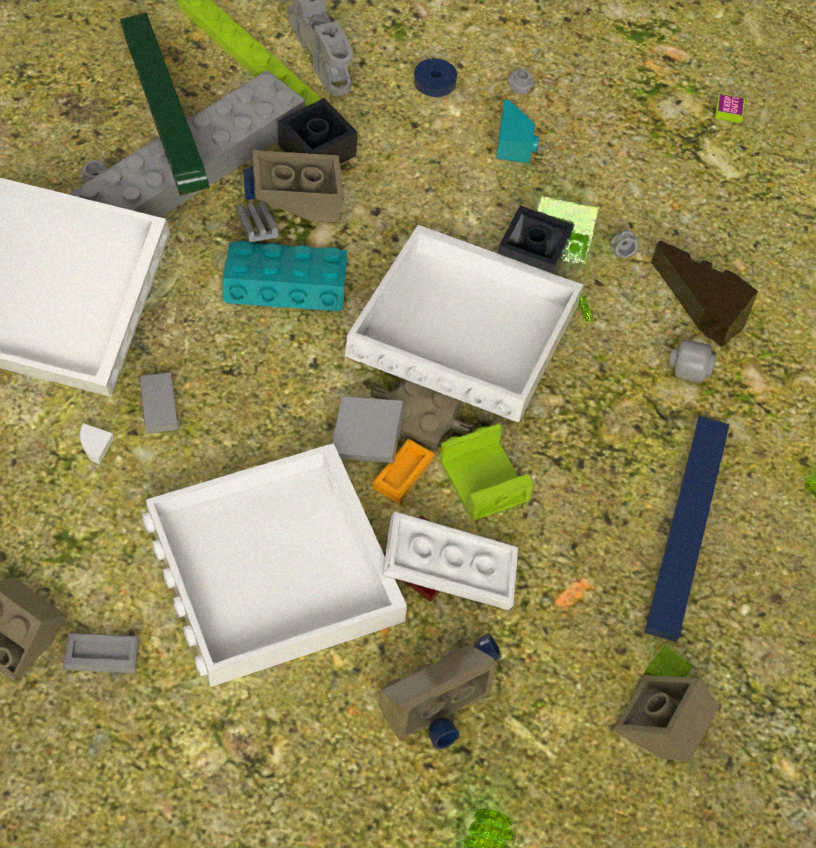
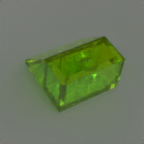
[538,195,598,266]

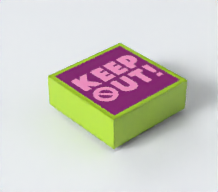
[715,93,745,123]

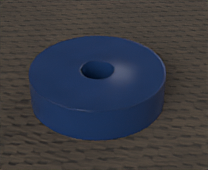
[414,59,457,97]

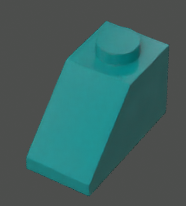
[496,100,539,163]

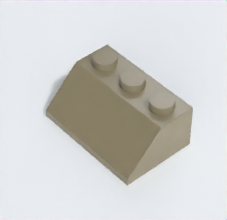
[378,645,497,740]

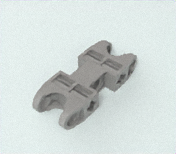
[288,0,353,96]

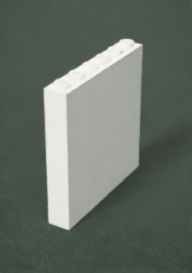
[0,178,170,397]
[345,225,583,423]
[142,443,407,687]

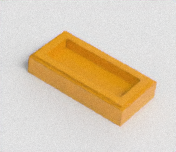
[372,438,435,504]

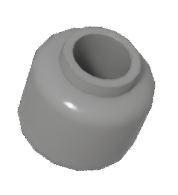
[669,340,716,383]

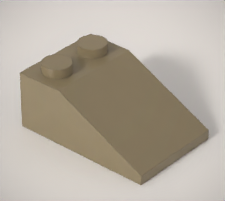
[252,150,344,222]

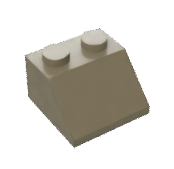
[614,675,720,762]

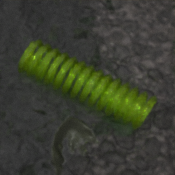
[579,294,593,322]

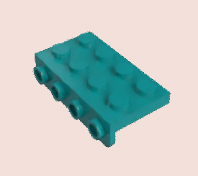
[223,241,347,311]

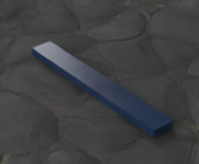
[644,416,729,642]

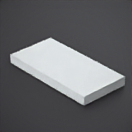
[383,512,519,610]

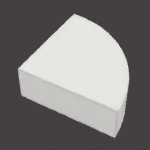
[80,423,114,465]

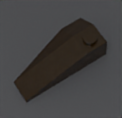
[651,241,758,347]

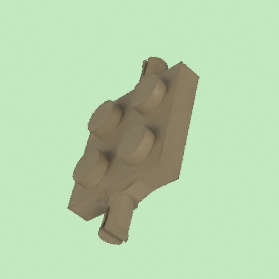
[371,379,473,450]

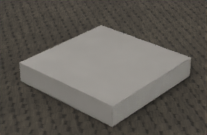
[332,396,405,463]

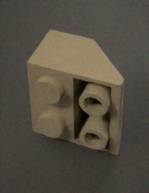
[0,577,66,681]

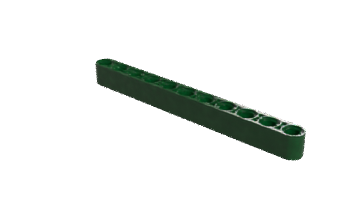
[120,12,210,196]

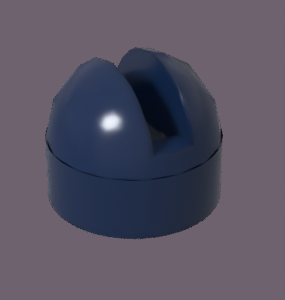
[473,633,502,661]
[428,717,459,749]

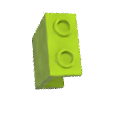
[439,423,534,521]

